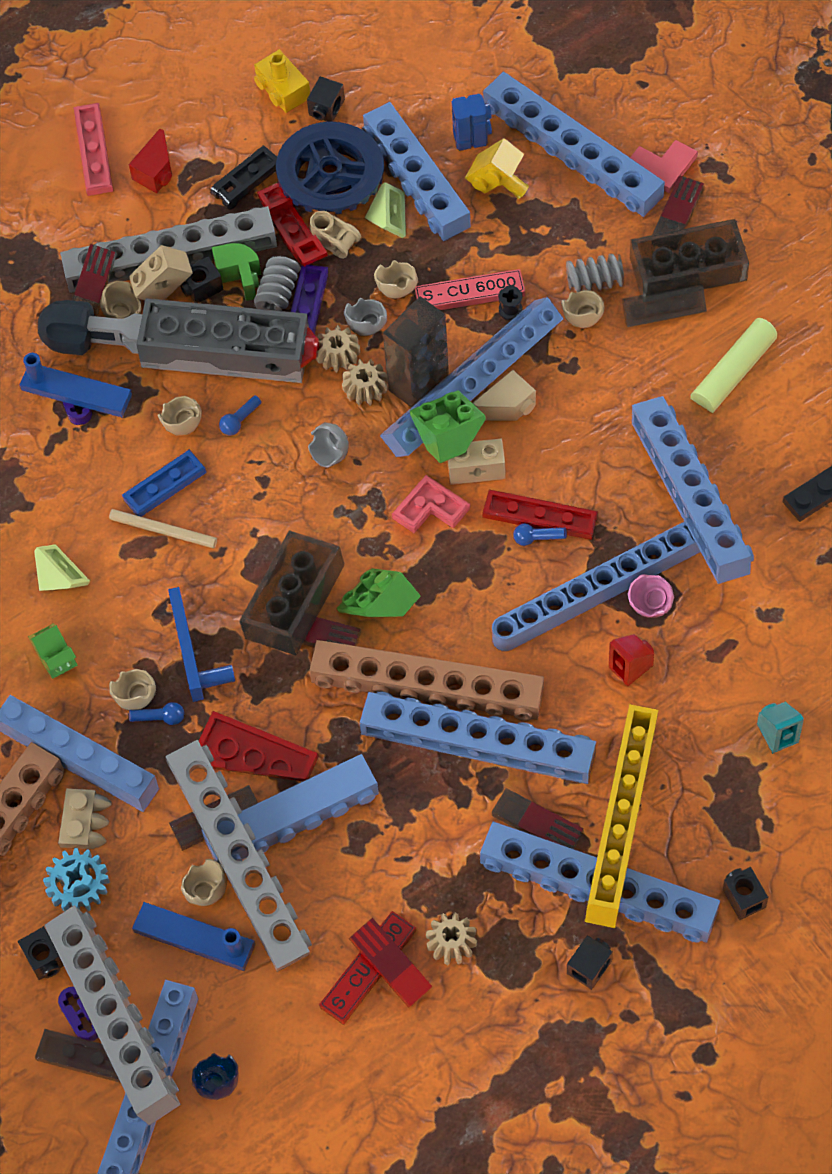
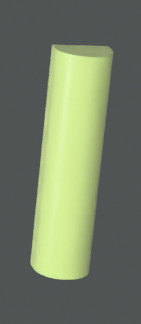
[690,318,777,413]

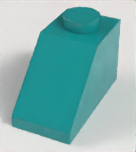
[757,702,804,754]

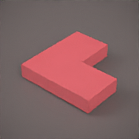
[630,140,698,193]
[392,475,470,533]

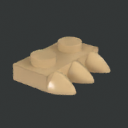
[58,788,112,849]

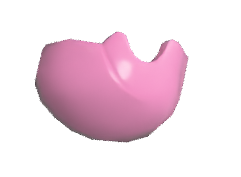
[628,574,674,618]

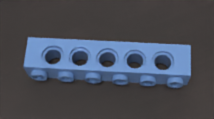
[362,102,471,241]

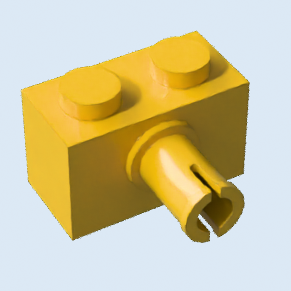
[254,49,310,113]
[465,138,529,199]

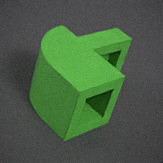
[212,243,261,301]
[28,623,78,679]

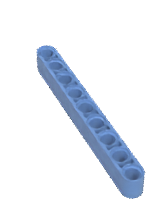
[492,522,701,651]

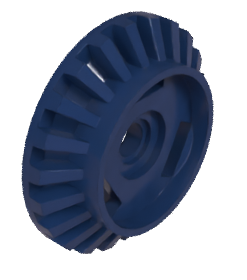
[276,122,384,214]

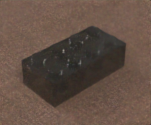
[630,219,749,302]
[383,296,449,407]
[239,530,345,656]

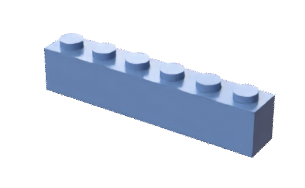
[0,695,159,812]
[202,754,379,865]

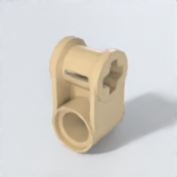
[310,211,361,259]

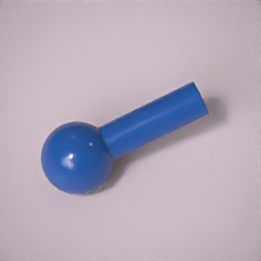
[219,395,261,436]
[513,524,567,546]
[129,702,184,725]

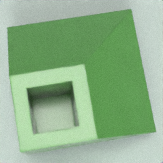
[410,390,486,463]
[336,568,421,617]

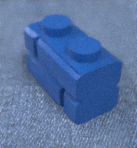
[451,94,492,151]

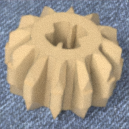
[316,325,360,373]
[342,359,388,406]
[426,912,477,965]

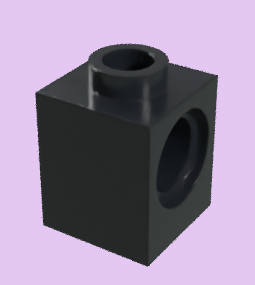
[307,76,345,122]
[180,257,224,303]
[722,867,769,920]
[17,926,64,980]
[567,935,613,990]

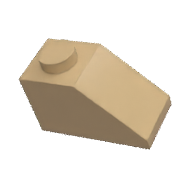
[473,370,536,421]

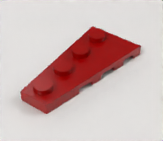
[199,711,319,782]

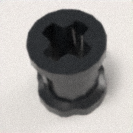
[498,286,523,321]

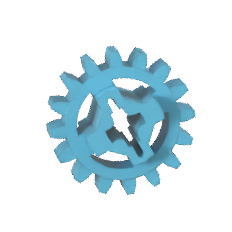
[43,848,110,912]

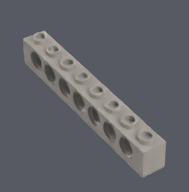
[60,206,277,293]
[166,740,312,972]
[44,905,181,1125]

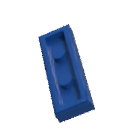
[122,449,206,517]

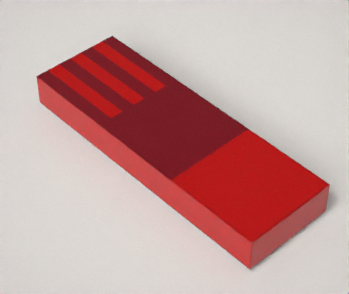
[349,917,433,1008]

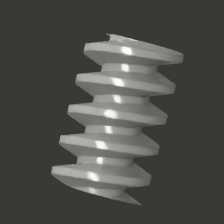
[566,254,624,292]
[254,256,301,311]

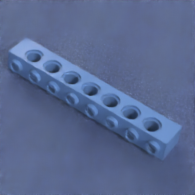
[483,71,665,217]
[380,297,564,457]
[632,396,754,584]
[360,692,596,784]
[480,821,720,943]
[97,980,198,1174]

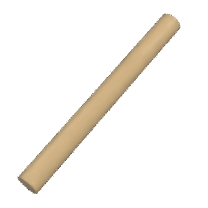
[109,509,217,549]

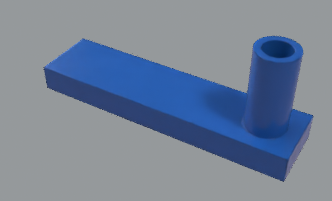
[19,353,132,418]
[168,587,235,702]
[132,902,255,971]

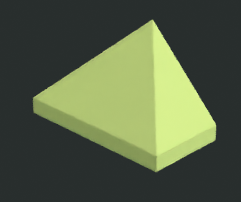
[365,182,406,238]
[34,544,90,591]

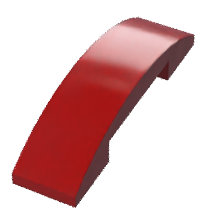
[257,183,328,267]

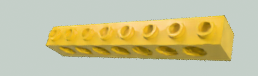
[585,704,658,928]

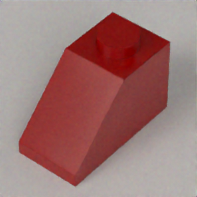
[128,129,172,193]
[608,634,654,686]

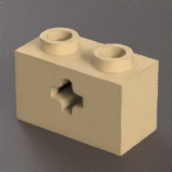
[129,245,193,300]
[447,439,505,485]

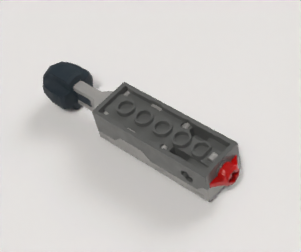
[38,298,319,383]

